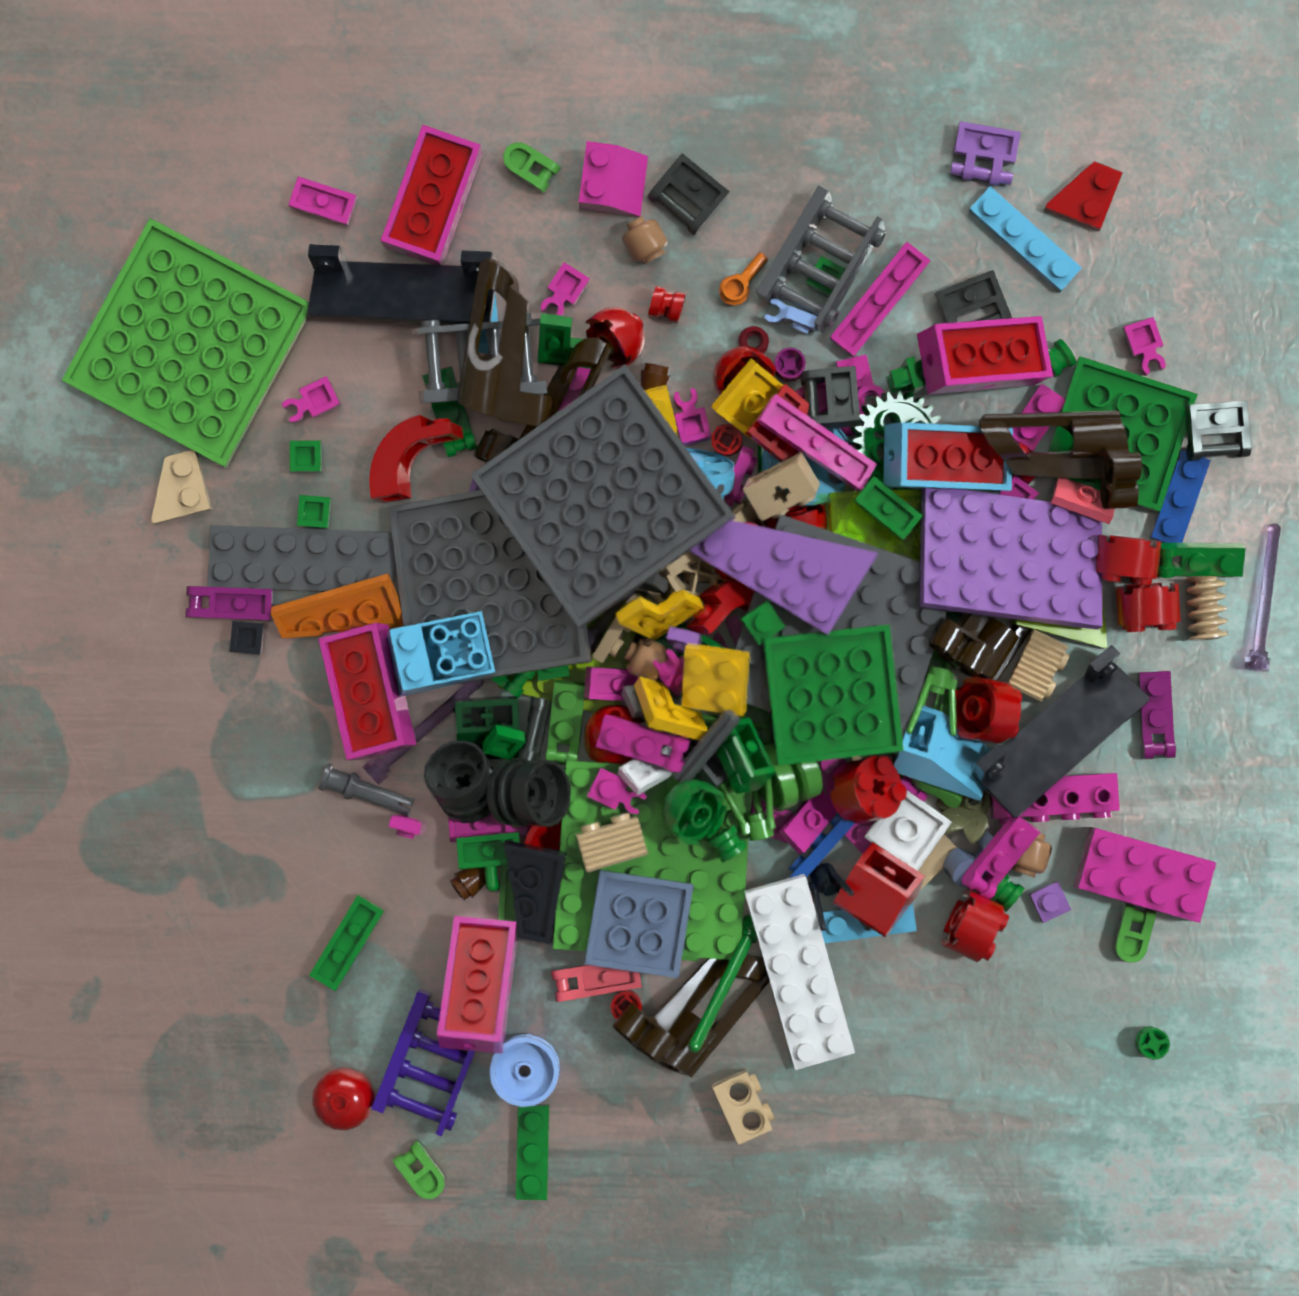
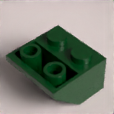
[453,696,519,760]

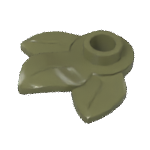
[936,791,991,844]

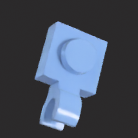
[764,299,818,334]

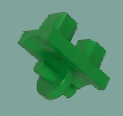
[886,356,926,395]

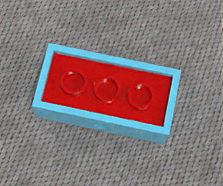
[883,422,1013,492]

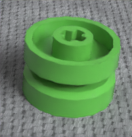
[758,743,823,813]

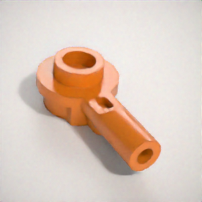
[719,252,768,306]

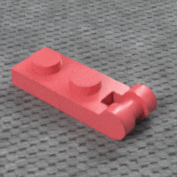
[551,965,642,1002]

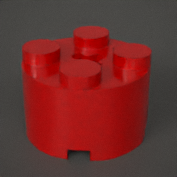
[1096,535,1161,585]
[1115,583,1181,632]
[955,677,1022,743]
[831,756,907,824]
[941,889,1009,962]

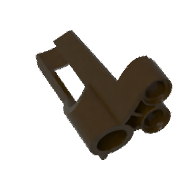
[457,258,552,427]
[473,338,611,463]
[978,411,1142,509]
[928,613,1031,681]
[612,956,770,1078]

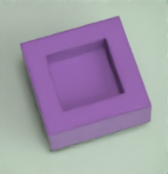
[666,626,702,654]
[1029,881,1071,923]

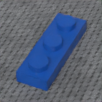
[1149,450,1211,543]
[788,813,856,878]

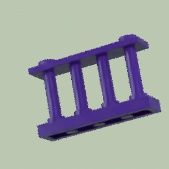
[371,989,476,1137]

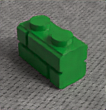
[716,717,776,794]

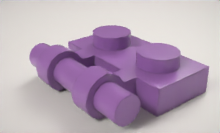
[950,121,1021,186]

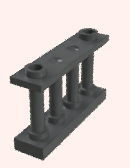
[756,185,886,333]
[413,313,547,404]

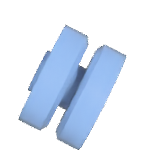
[490,1033,560,1107]

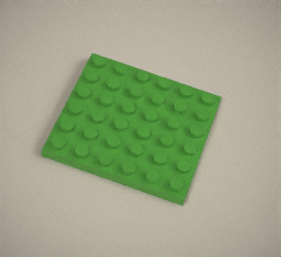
[62,218,309,468]
[552,760,752,960]

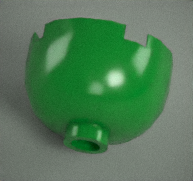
[662,779,726,845]

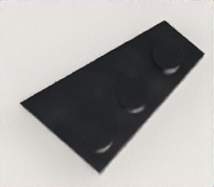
[504,840,567,944]

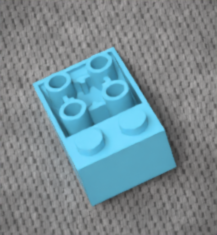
[386,611,495,697]
[893,703,991,801]

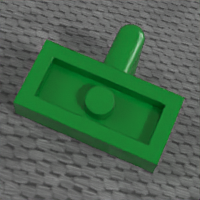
[456,832,520,893]

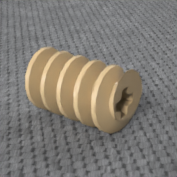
[1186,576,1228,640]

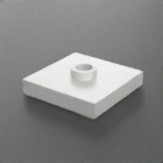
[865,791,952,871]

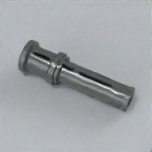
[318,763,415,817]

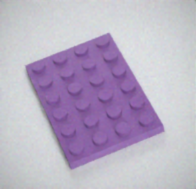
[920,488,1102,630]

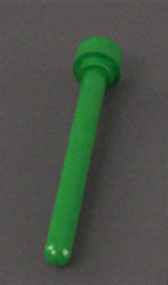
[688,915,758,1052]

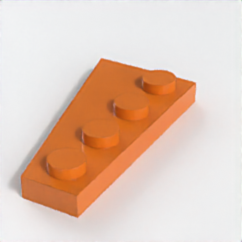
[270,573,403,638]

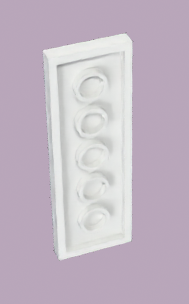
[744,874,855,1070]

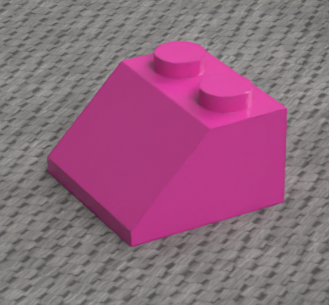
[579,141,648,217]

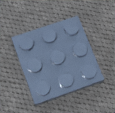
[584,869,694,978]

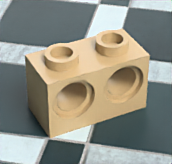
[712,1069,775,1145]

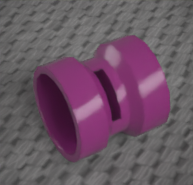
[774,347,806,383]

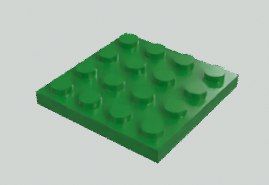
[1048,356,1198,513]
[763,624,904,766]

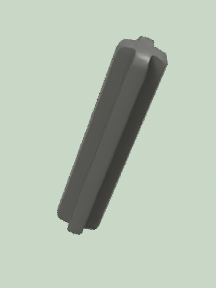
[674,709,740,783]

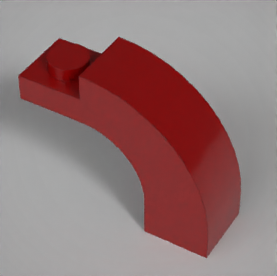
[369,415,463,504]
[687,579,754,635]

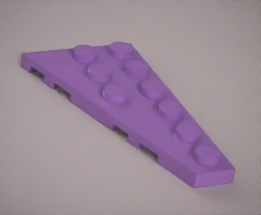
[689,520,878,636]

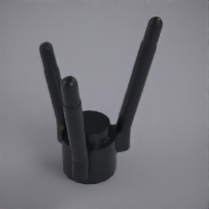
[808,863,870,931]

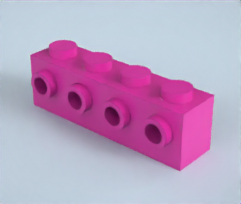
[989,773,1120,824]

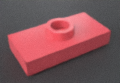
[1051,477,1115,524]

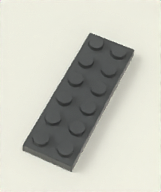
[208,525,396,592]

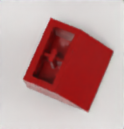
[833,842,925,938]

